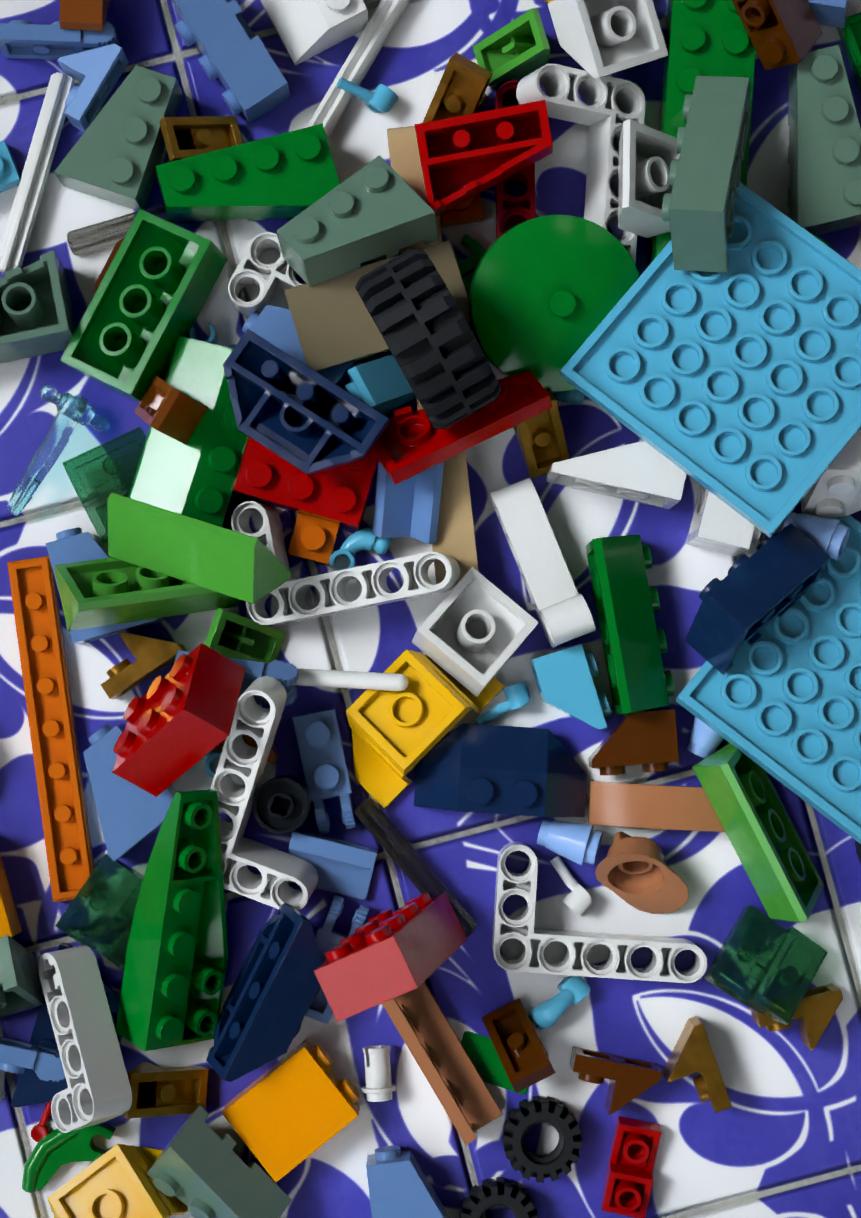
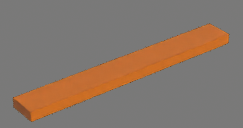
[7,556,98,902]

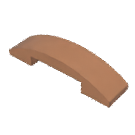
[588,781,725,832]

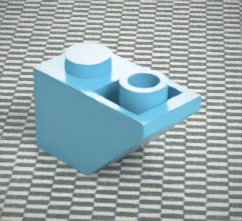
[345,355,416,415]
[530,644,611,730]

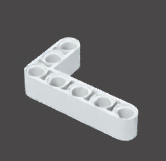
[516,64,646,263]
[231,501,460,625]
[210,676,318,911]
[492,841,707,983]

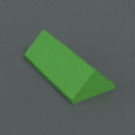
[107,492,291,604]
[55,557,241,631]
[692,744,824,923]

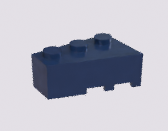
[685,523,831,675]

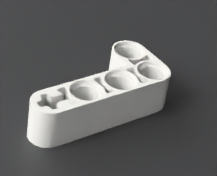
[228,232,302,316]
[489,478,596,648]
[38,945,132,1133]

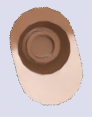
[595,831,689,914]

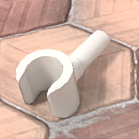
[550,855,592,915]

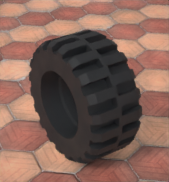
[355,248,501,429]

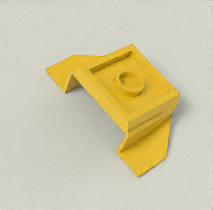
[346,649,505,809]
[47,1144,189,1218]

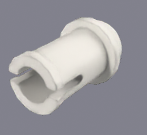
[362,1045,396,1102]

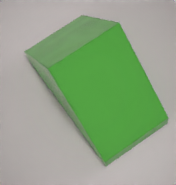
[473,8,550,86]
[205,608,286,664]

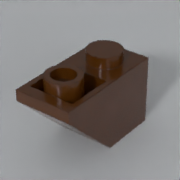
[732,0,822,70]
[588,709,679,775]

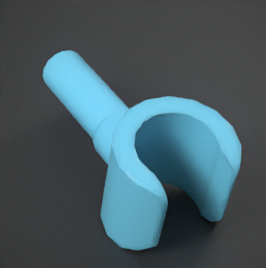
[337,77,398,113]
[476,681,531,725]

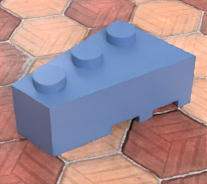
[172,0,291,124]

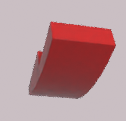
[601,1116,662,1218]

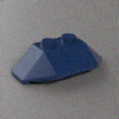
[223,329,390,476]
[414,723,587,817]
[206,902,323,1082]

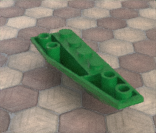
[116,789,228,1051]

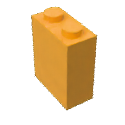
[222,1039,361,1182]

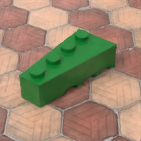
[155,123,340,222]

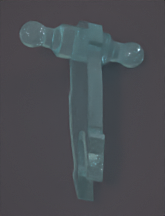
[6,385,110,516]

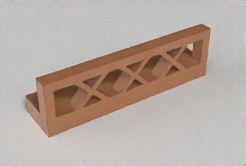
[382,981,503,1145]

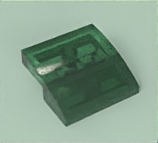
[62,427,147,543]
[55,854,144,970]
[704,905,828,1025]

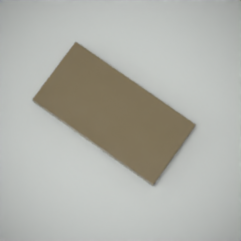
[284,240,472,373]

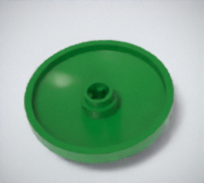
[469,215,640,392]

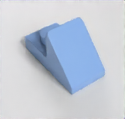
[57,43,129,132]

